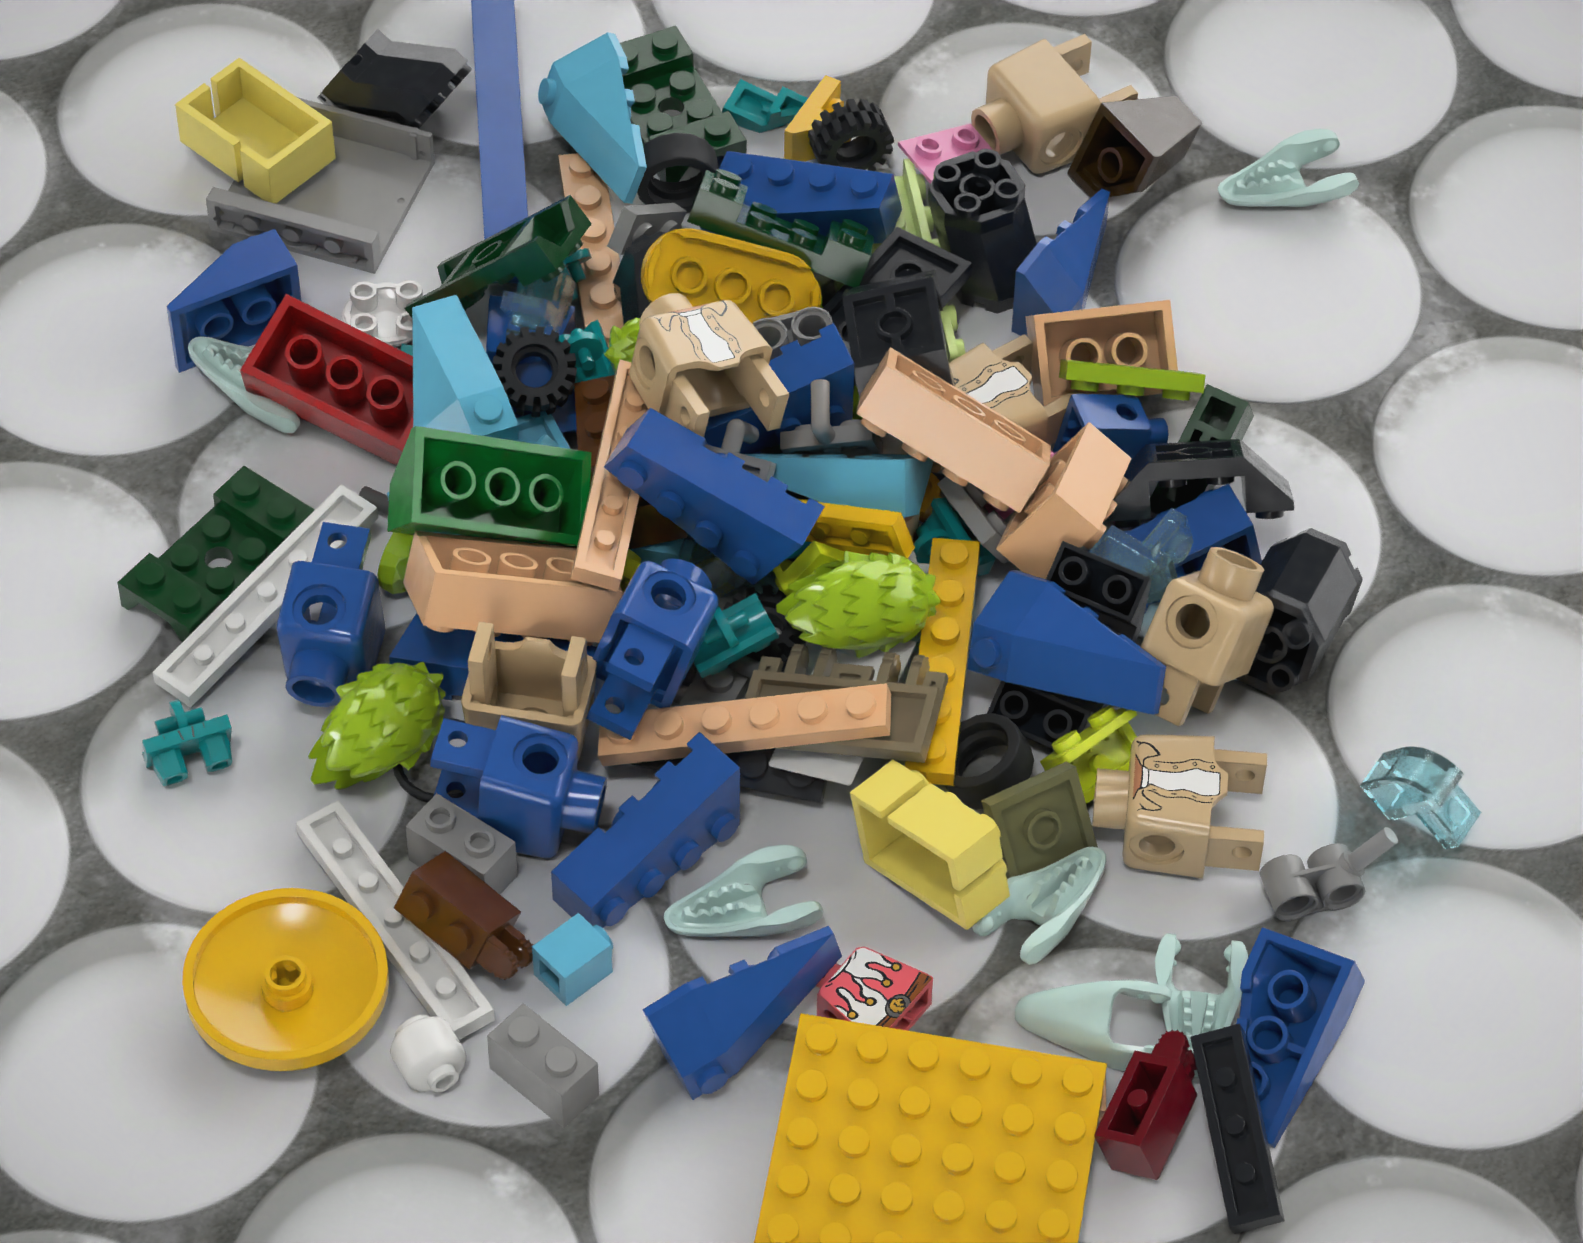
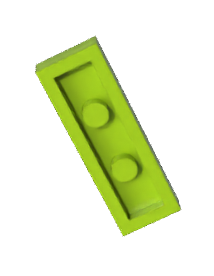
[1059,359,1206,401]

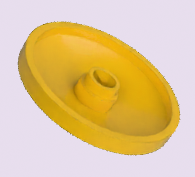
[182,888,389,1071]

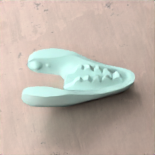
[1218,129,1359,207]
[188,336,300,433]
[664,845,824,937]
[972,846,1106,965]
[1155,933,1248,1078]
[1015,979,1172,1071]

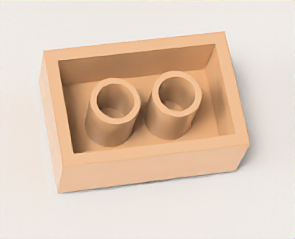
[1025,300,1178,407]
[996,422,1132,579]

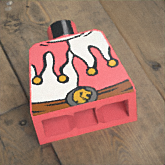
[816,946,933,1031]

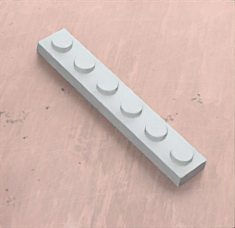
[152,484,378,707]
[296,800,495,1040]

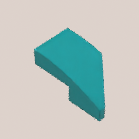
[722,79,808,133]

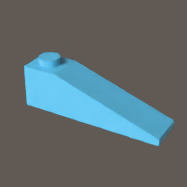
[538,32,647,204]
[412,295,519,441]
[744,454,933,518]

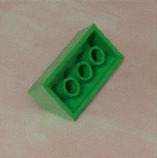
[387,426,592,548]

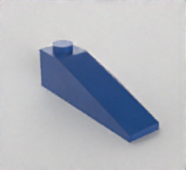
[1011,189,1110,337]
[967,570,1166,715]
[642,926,842,1100]
[1236,927,1365,1148]

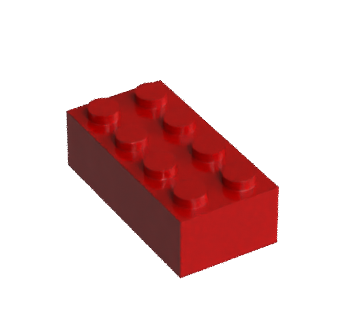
[240,294,413,466]

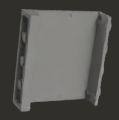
[206,97,435,274]

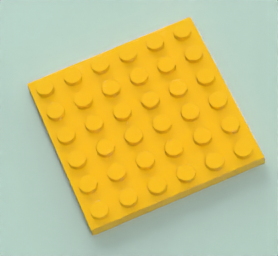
[754,1013,1107,1243]

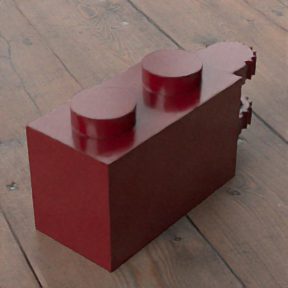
[1094,1029,1198,1180]

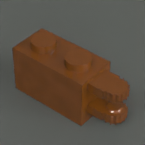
[393,851,534,980]

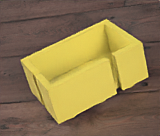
[175,58,336,204]
[850,759,1010,930]

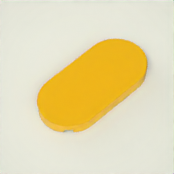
[641,228,821,323]

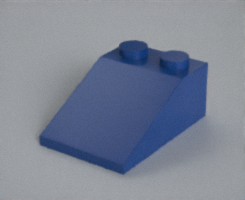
[167,229,302,373]

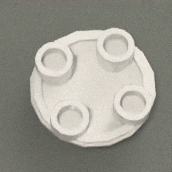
[341,280,423,347]

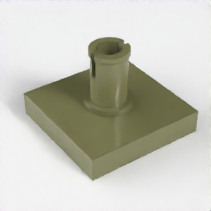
[981,761,1098,879]

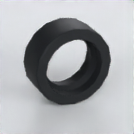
[637,133,719,213]
[944,713,1034,810]

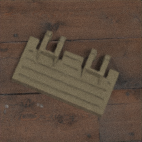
[745,644,948,763]

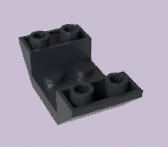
[842,270,955,435]
[1104,439,1294,528]
[987,541,1152,749]

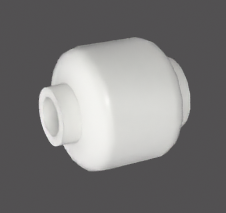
[390,1015,467,1092]

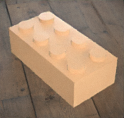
[856,347,1051,513]
[403,531,623,646]

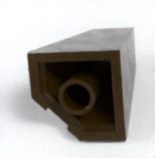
[1067,96,1202,198]

